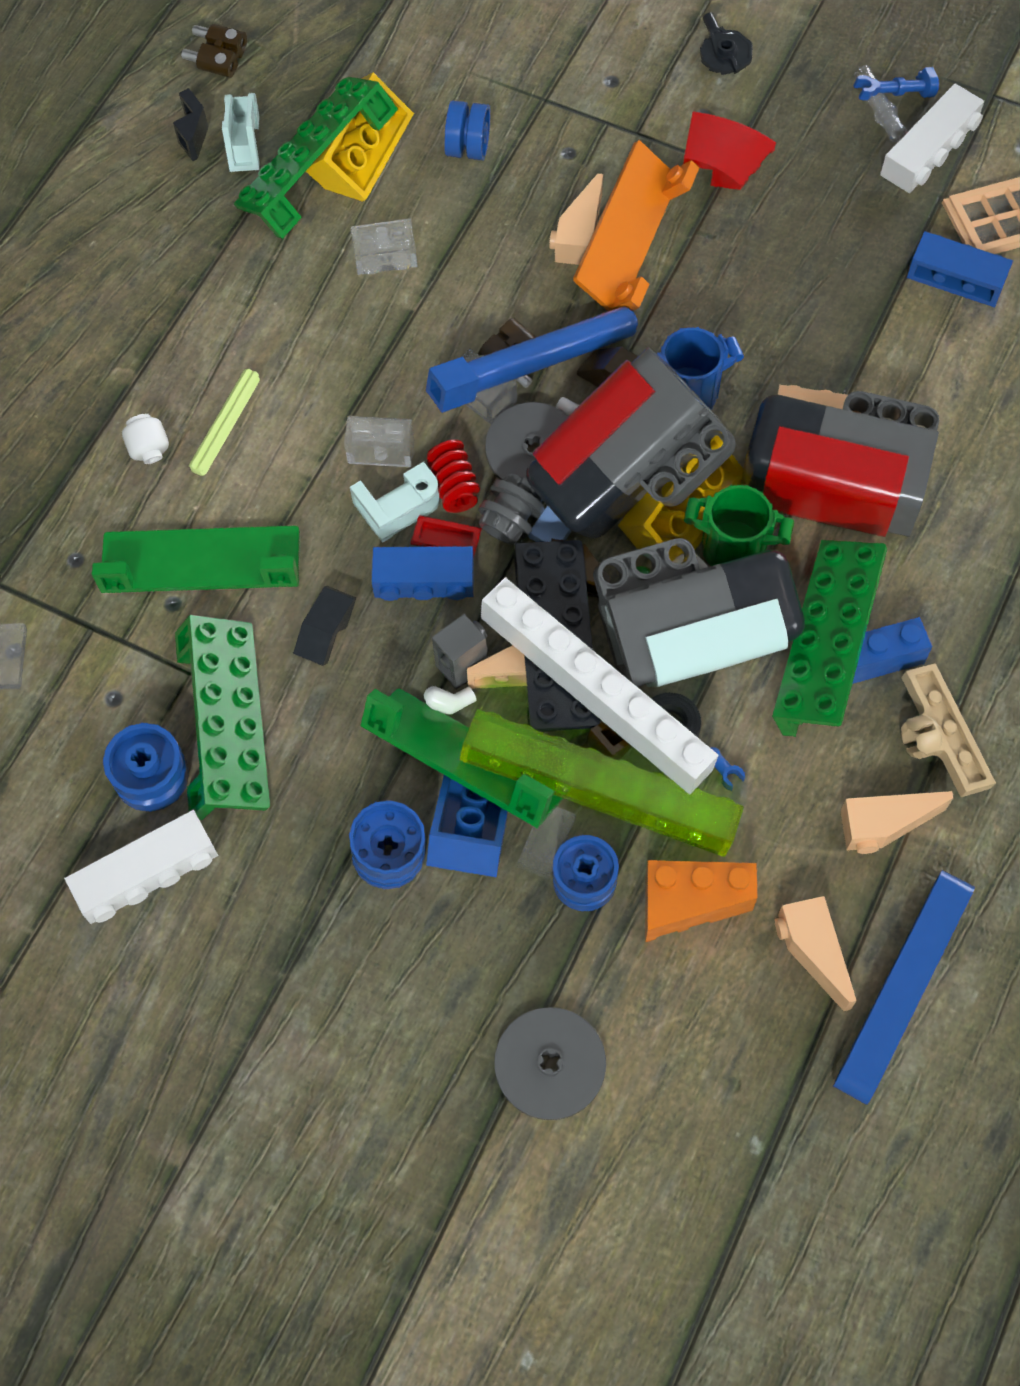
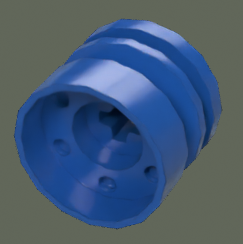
[349,800,425,889]

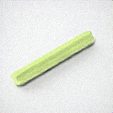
[189,369,260,476]

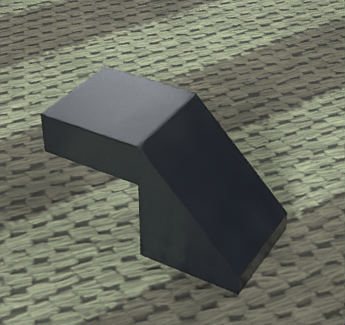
[173,88,208,161]
[293,586,356,666]

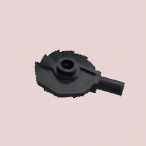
[700,12,753,75]

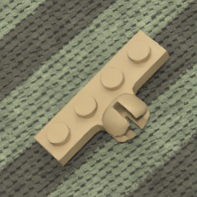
[901,663,996,797]

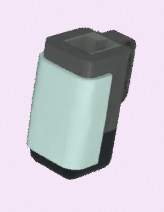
[593,538,805,687]

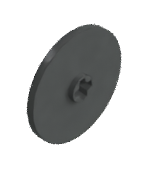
[485,402,568,480]
[494,1007,606,1120]

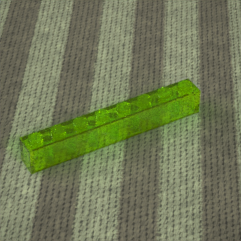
[459,709,744,857]

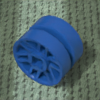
[445,100,490,161]
[553,835,619,911]

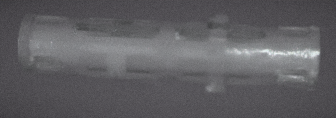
[854,65,907,142]

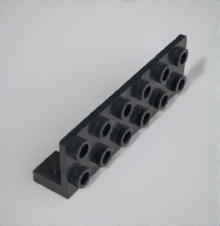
[514,540,600,745]

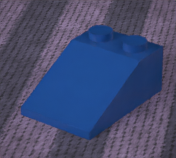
[426,775,508,877]

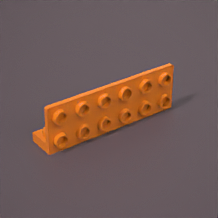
[573,140,699,311]

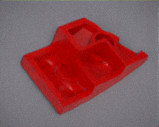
[683,111,776,190]

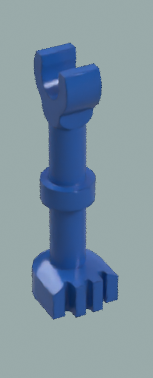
[853,67,939,101]

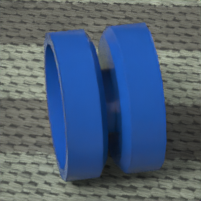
[103,723,189,812]

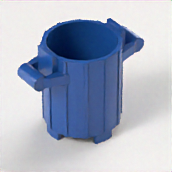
[657,327,744,410]

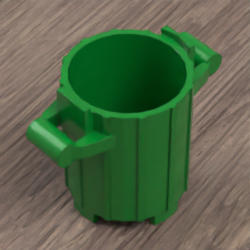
[683,485,795,566]

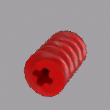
[426,439,480,513]

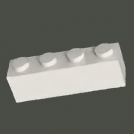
[880,84,984,194]
[64,810,218,924]

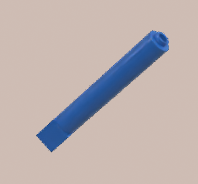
[426,306,638,413]

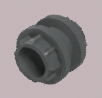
[478,474,544,545]

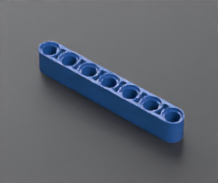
[833,870,975,1105]

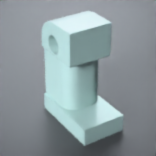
[222,93,260,172]
[350,462,440,543]

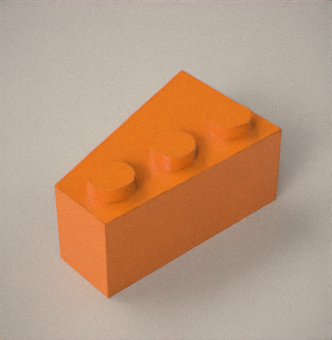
[645,860,758,942]

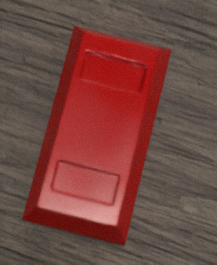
[410,515,482,557]

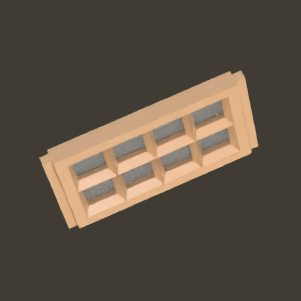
[942,177,1020,254]

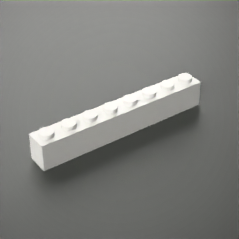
[481,577,719,794]

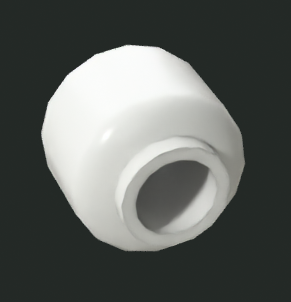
[122,414,169,464]

